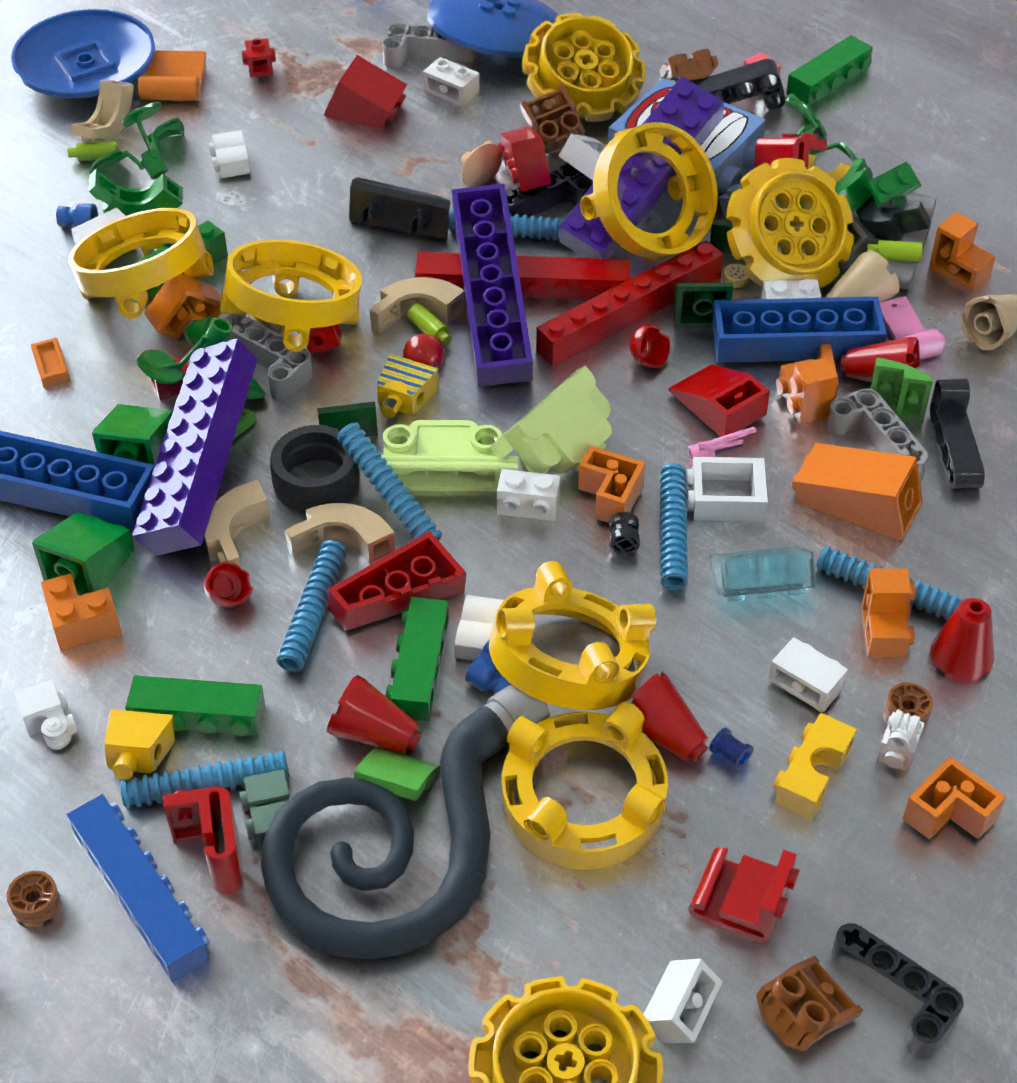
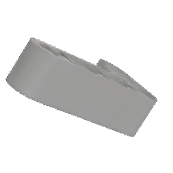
[382,23,478,69]
[886,192,937,290]
[224,315,313,400]
[827,389,928,481]

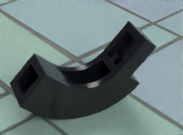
[856,195,931,241]

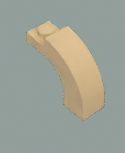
[70,80,134,143]
[370,277,465,334]
[205,480,270,569]
[285,503,396,564]

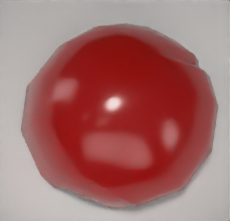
[629,325,670,368]
[403,333,445,368]
[204,562,253,609]

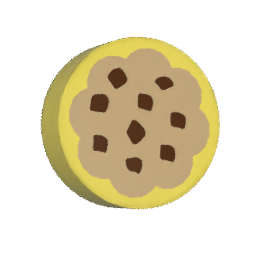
[723,263,750,288]

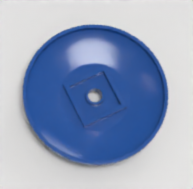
[428,0,559,57]
[11,9,155,98]

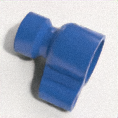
[56,204,99,227]
[465,641,511,695]

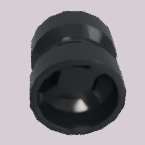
[609,512,640,554]

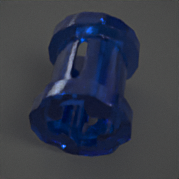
[709,727,754,771]

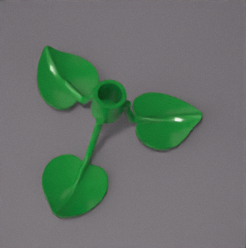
[786,93,858,162]
[88,101,184,180]
[135,316,266,399]

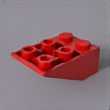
[668,364,770,437]

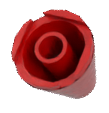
[841,337,920,383]
[929,598,994,683]
[631,671,709,762]
[326,675,422,754]

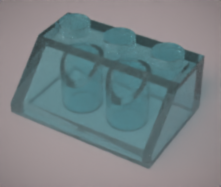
[709,546,816,601]

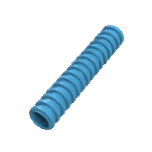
[448,209,565,241]
[337,422,443,541]
[660,463,688,590]
[276,540,347,672]
[816,546,967,621]
[120,750,289,809]

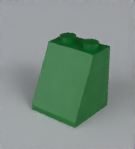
[92,404,173,465]
[32,512,134,595]

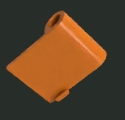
[138,50,206,101]

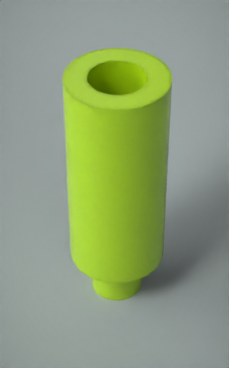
[67,141,119,162]
[867,240,922,262]
[407,303,452,345]

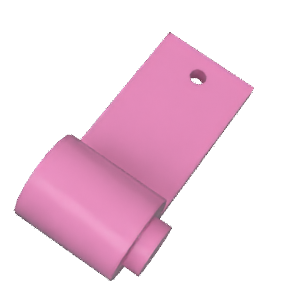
[880,296,946,360]

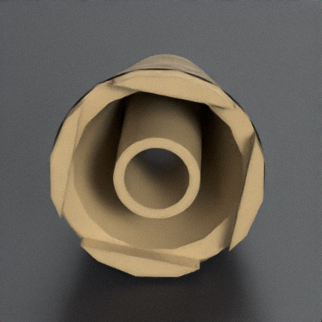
[825,250,900,302]
[960,294,1017,350]

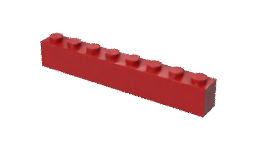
[536,240,724,366]
[415,252,630,300]

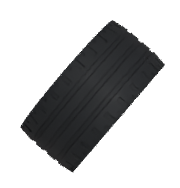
[270,425,360,514]

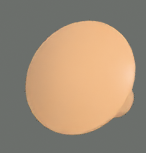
[461,140,502,187]

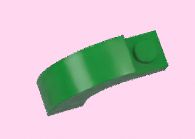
[799,158,873,229]
[88,169,183,216]

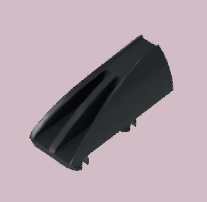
[349,177,450,241]

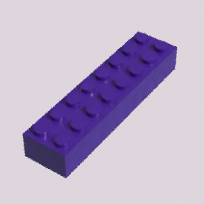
[559,76,724,259]
[451,183,533,387]
[132,338,258,556]

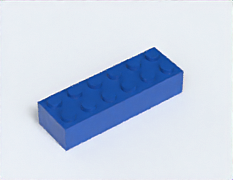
[711,297,887,363]
[0,431,155,531]

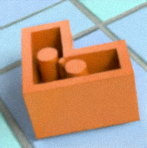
[929,212,996,292]
[144,274,221,340]
[776,357,838,424]
[578,445,646,523]
[861,568,916,658]
[41,573,122,651]
[902,756,1006,840]

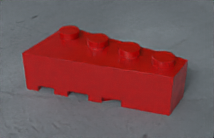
[497,126,551,192]
[328,531,467,631]

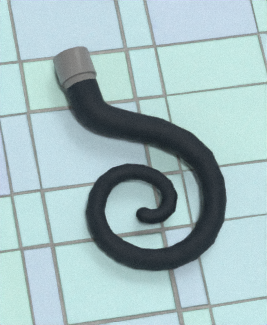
[260,684,550,959]

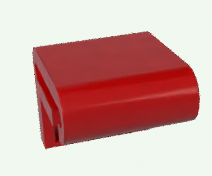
[754,133,827,169]
[163,786,244,894]
[688,847,800,943]

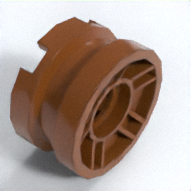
[883,682,933,728]
[6,870,61,928]

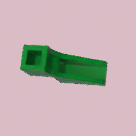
[865,161,922,207]

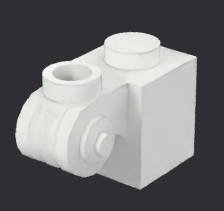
[14,680,78,750]
[876,709,925,772]

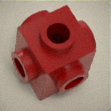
[241,38,276,77]
[298,324,342,353]

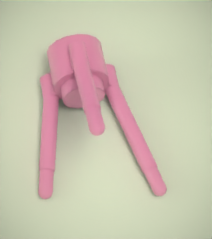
[689,427,756,467]

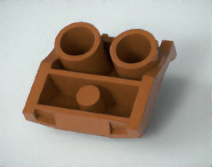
[660,49,719,82]
[520,85,585,154]
[756,956,864,1051]

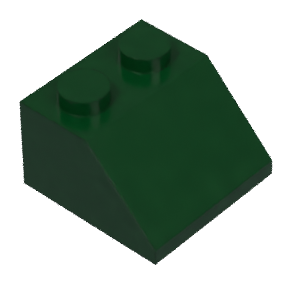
[672,283,733,328]

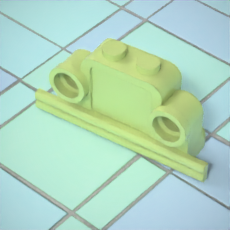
[490,365,612,474]
[364,420,518,491]

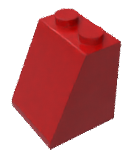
[323,55,407,129]

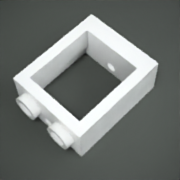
[559,134,606,180]
[686,457,768,522]

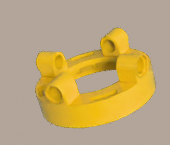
[580,122,718,264]
[68,208,214,319]
[220,239,362,352]
[489,561,656,710]
[502,702,668,870]

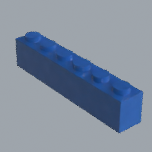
[66,794,210,983]

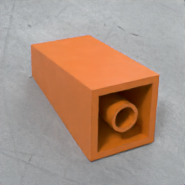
[792,443,923,541]

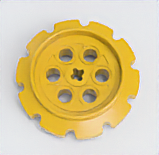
[522,13,646,122]
[726,158,854,288]
[469,976,663,1083]

